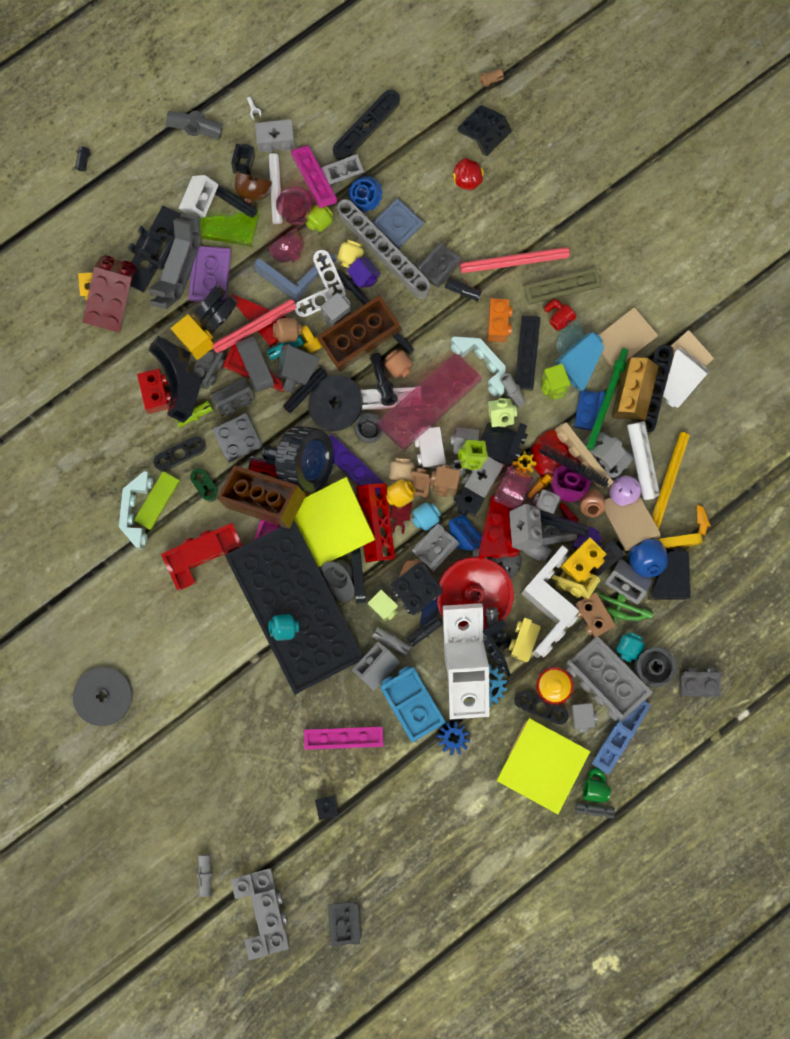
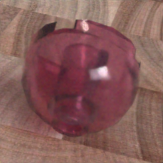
[276,186,314,225]
[267,228,304,263]

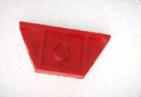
[478,495,519,560]

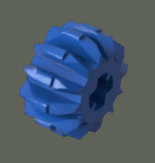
[437,722,471,755]

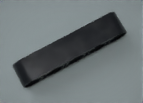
[637,345,673,436]

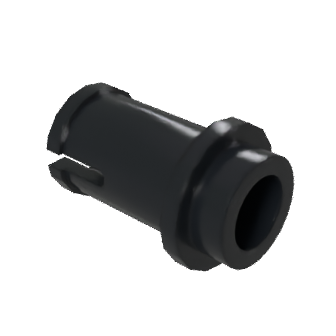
[74,146,91,172]

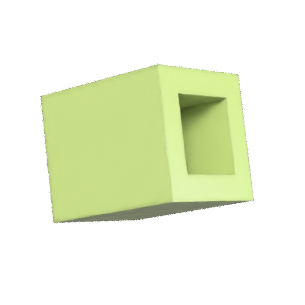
[368,590,398,621]

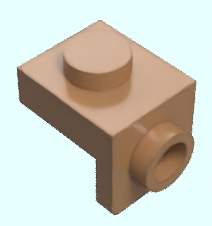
[410,468,432,497]

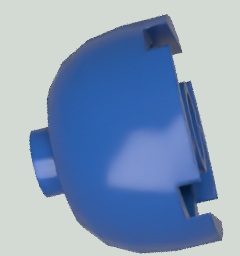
[628,539,669,578]

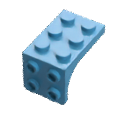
[380,666,446,743]

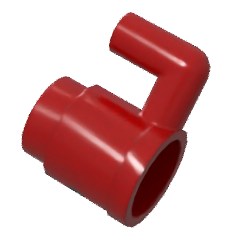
[543,299,577,332]

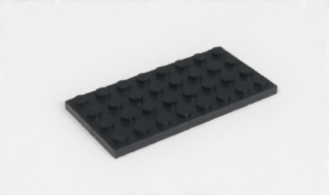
[225,521,363,695]

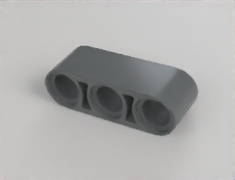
[236,336,274,393]

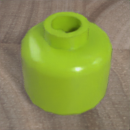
[306,205,333,232]

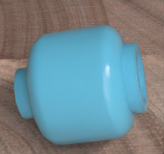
[411,502,441,531]

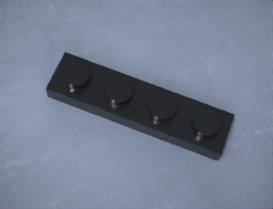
[515,315,541,391]

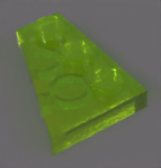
[200,211,259,247]

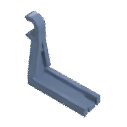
[254,253,337,302]

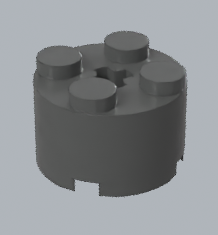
[633,647,677,688]

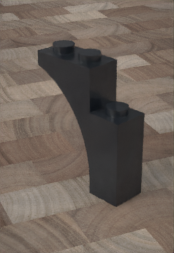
[148,336,203,423]

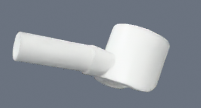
[247,96,262,120]

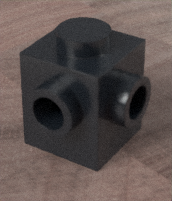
[454,487,485,518]

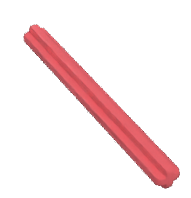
[460,247,570,273]

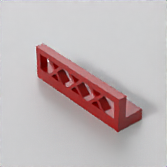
[356,483,395,563]

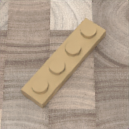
[555,422,613,488]

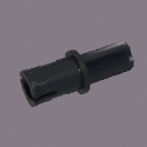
[445,278,482,302]
[406,616,443,647]

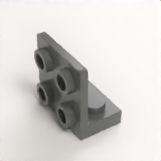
[211,378,255,416]

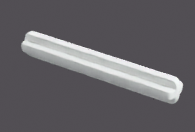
[269,153,283,224]

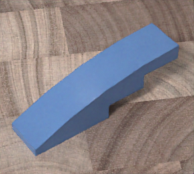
[591,701,651,774]

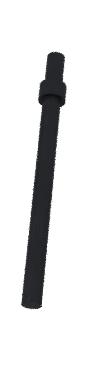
[337,269,414,355]

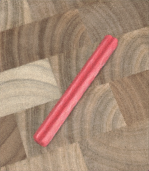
[212,299,296,353]

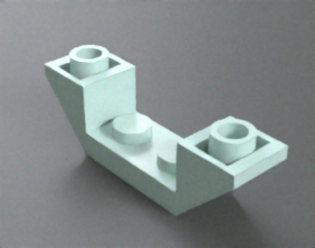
[450,337,506,399]
[119,472,153,550]

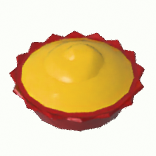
[536,667,574,705]

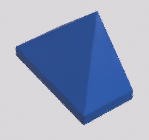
[449,515,482,551]

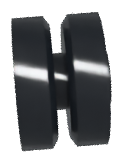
[192,285,239,333]

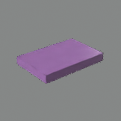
[188,246,232,303]

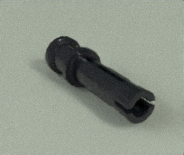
[369,353,398,406]

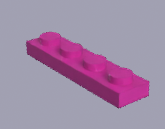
[291,145,337,208]
[304,727,383,750]

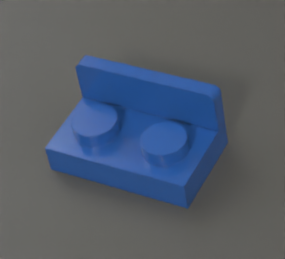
[573,390,605,431]

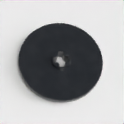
[308,375,363,431]

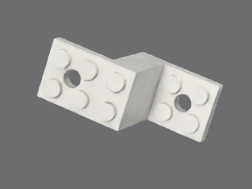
[521,545,579,658]
[443,604,489,719]

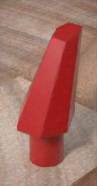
[560,503,579,522]

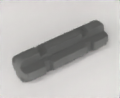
[576,803,615,818]

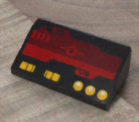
[248,456,279,479]

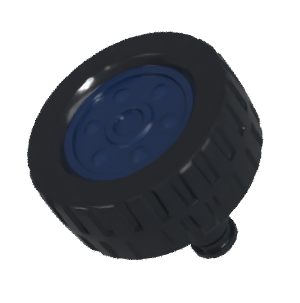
[262,426,334,492]

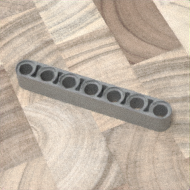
[337,199,430,299]

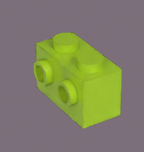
[541,364,570,401]

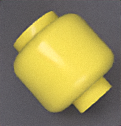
[337,240,364,268]

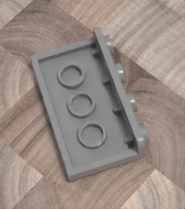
[566,636,653,722]

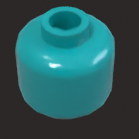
[269,614,299,641]
[616,632,645,662]

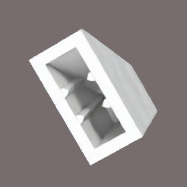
[663,347,710,408]

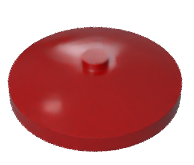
[436,556,514,631]

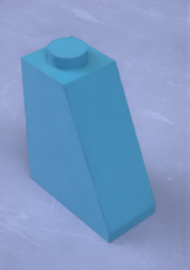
[554,332,604,391]

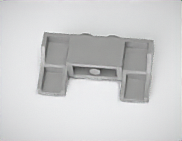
[231,868,290,960]

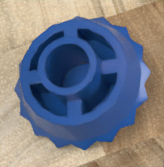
[348,176,383,212]

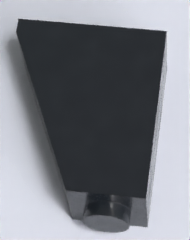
[648,548,691,600]

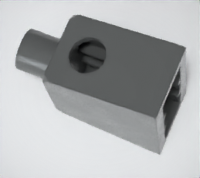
[277,345,320,393]

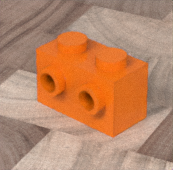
[487,298,513,342]

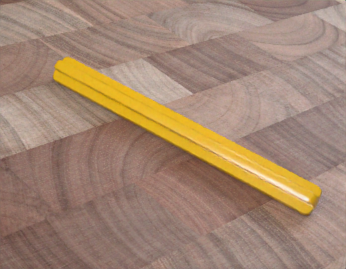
[652,432,690,530]

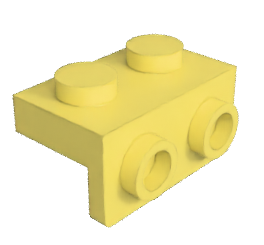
[551,571,600,599]
[508,618,541,662]

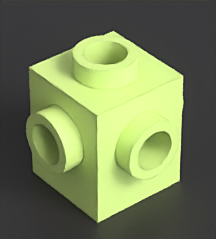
[488,398,517,427]

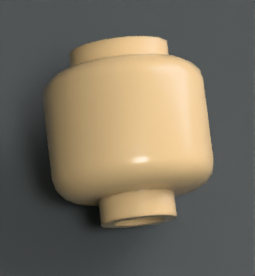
[389,458,415,482]

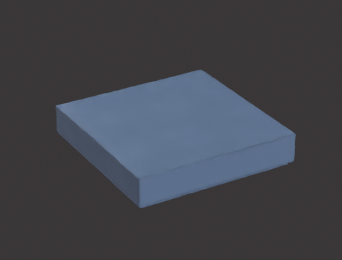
[373,198,424,250]

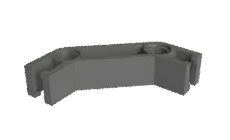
[149,213,201,309]

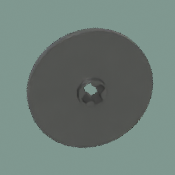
[73,667,132,726]

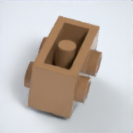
[430,465,460,497]
[575,591,616,638]

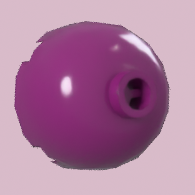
[551,464,591,502]

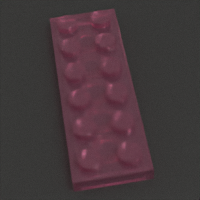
[376,353,482,451]

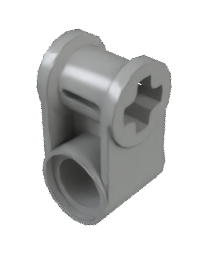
[603,446,634,481]

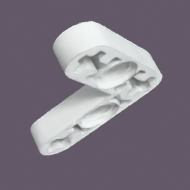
[295,250,346,317]

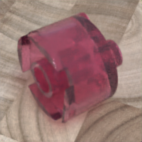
[493,466,533,510]

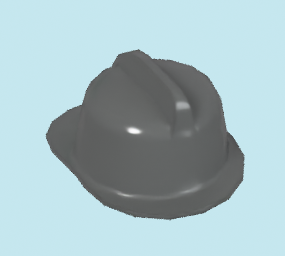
[321,558,355,602]

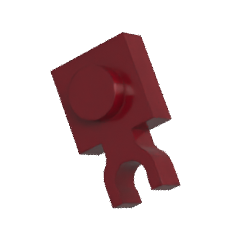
[390,502,412,534]

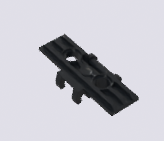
[128,206,181,293]

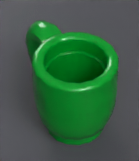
[583,768,611,803]

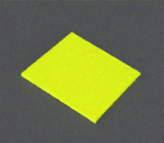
[294,477,375,568]
[497,718,590,814]

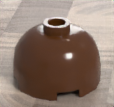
[234,172,272,204]

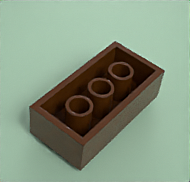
[317,295,402,371]
[217,465,306,529]

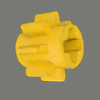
[512,451,536,476]

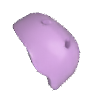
[609,475,641,506]

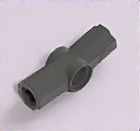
[166,111,224,140]

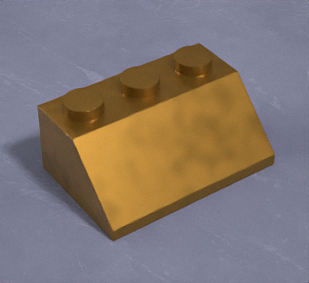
[611,358,659,420]

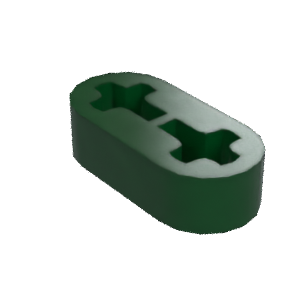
[190,468,219,502]

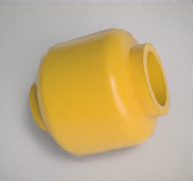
[386,479,416,508]

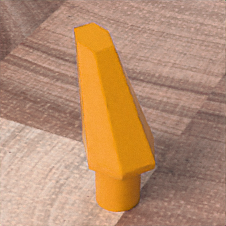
[528,473,552,498]
[697,505,711,535]

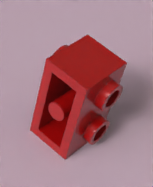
[137,368,171,414]

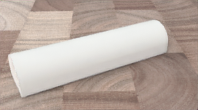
[627,421,660,500]

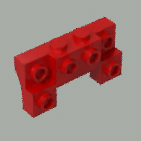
[161,523,243,591]

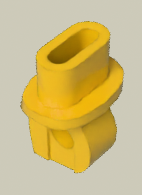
[301,325,322,354]

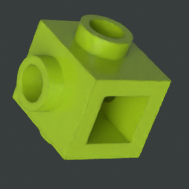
[458,440,488,470]

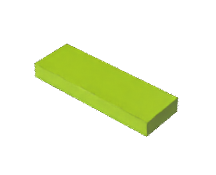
[134,471,180,530]

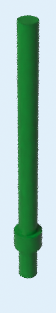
[586,348,629,450]

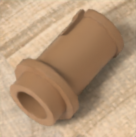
[479,68,504,87]

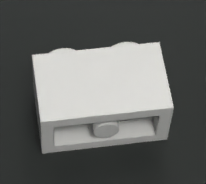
[179,175,218,218]
[414,427,446,470]

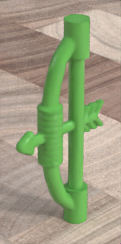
[593,590,653,624]

